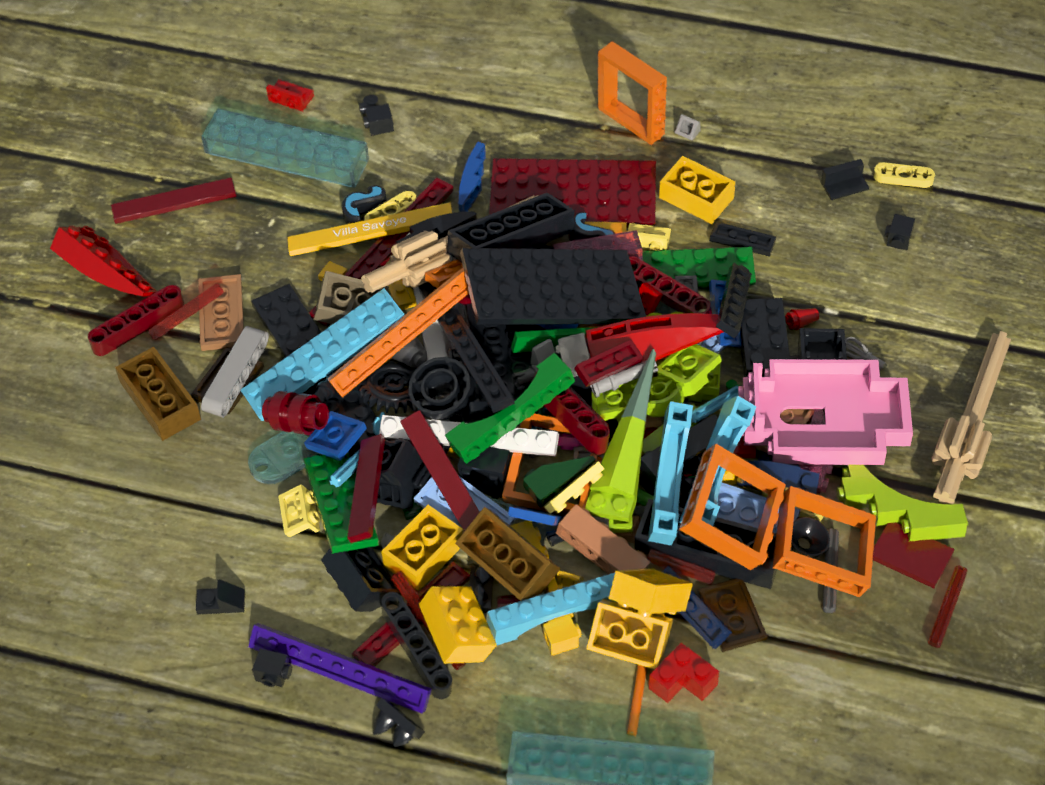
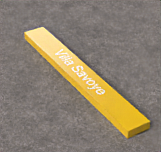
[287,202,453,256]

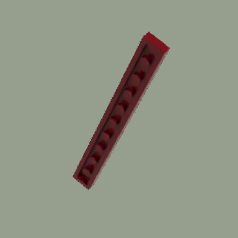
[309,177,453,327]

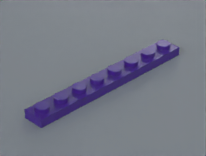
[248,623,432,714]

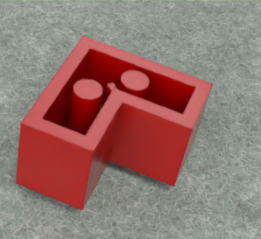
[649,642,719,703]

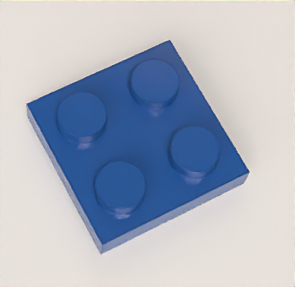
[304,411,367,461]

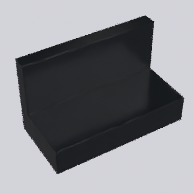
[821,159,869,200]

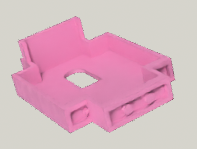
[738,359,913,465]

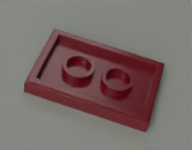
[873,522,955,589]

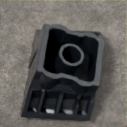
[377,438,424,508]

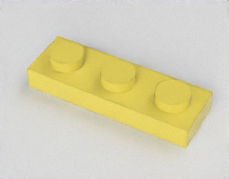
[544,461,604,514]

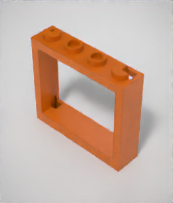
[598,41,667,145]
[502,414,602,516]
[679,444,786,570]
[773,486,876,597]

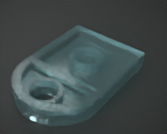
[248,431,321,484]

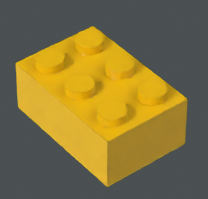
[659,156,735,224]
[381,505,464,591]
[609,569,693,617]
[419,586,497,663]
[587,599,673,669]

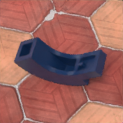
[736,461,820,494]

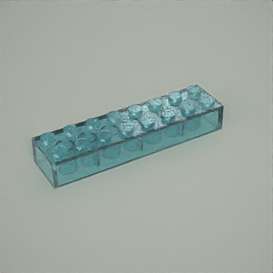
[201,108,369,188]
[507,731,715,785]

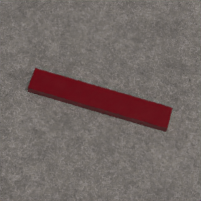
[111,177,236,224]
[400,410,480,532]
[347,434,385,543]
[352,561,470,667]

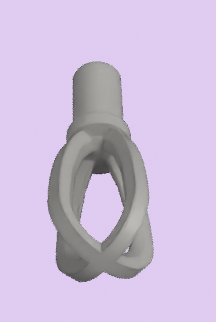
[845,337,886,370]

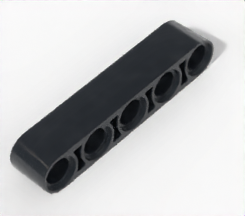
[381,592,452,699]

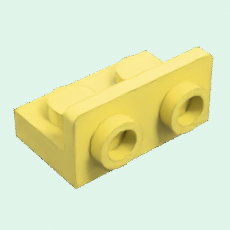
[625,223,671,251]
[278,485,320,537]

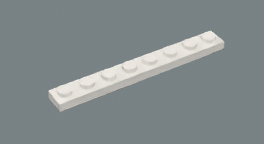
[379,415,559,457]

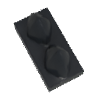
[469,566,494,613]
[373,698,425,747]

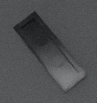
[709,221,776,257]

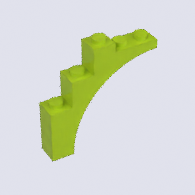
[837,465,968,541]

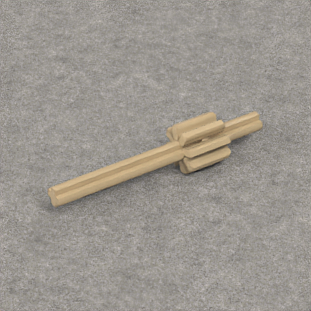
[361,195,538,293]
[931,331,1011,504]

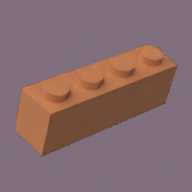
[556,505,650,574]

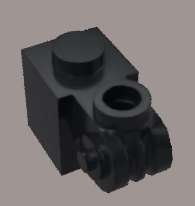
[359,95,394,136]

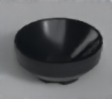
[791,517,830,558]

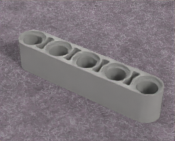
[201,326,269,418]

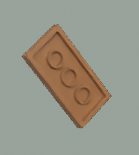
[198,274,244,351]

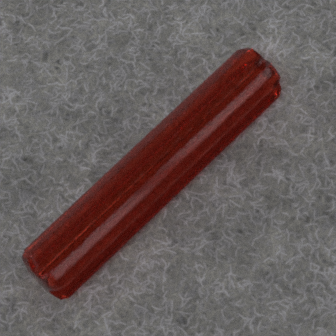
[647,549,715,584]

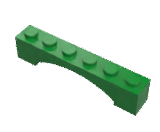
[445,353,575,464]

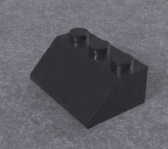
[321,547,403,612]

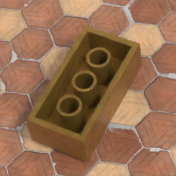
[115,346,201,441]
[455,507,561,601]

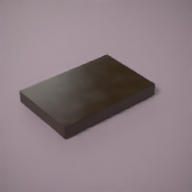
[191,347,264,414]
[697,579,768,652]

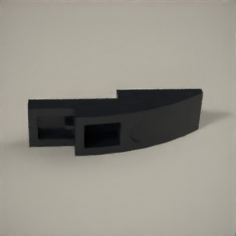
[396,211,477,244]

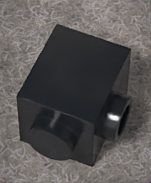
[884,214,915,250]
[252,649,292,687]

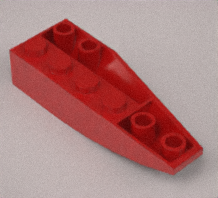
[50,225,157,296]
[586,313,723,365]

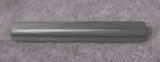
[822,528,839,614]

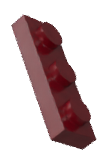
[574,340,643,387]

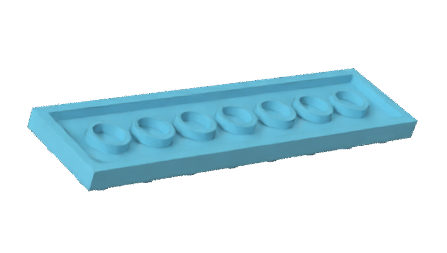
[241,288,405,421]

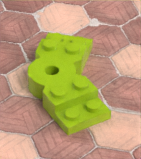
[592,344,722,424]

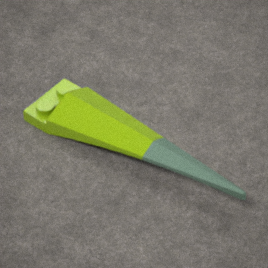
[585,349,656,522]

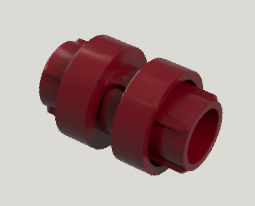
[262,391,329,435]

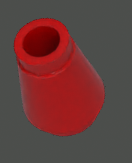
[785,308,819,330]

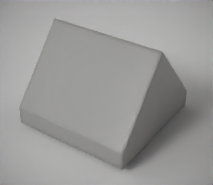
[675,114,701,141]

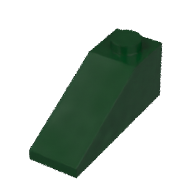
[523,456,596,508]

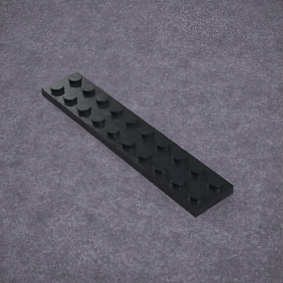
[251,284,376,456]

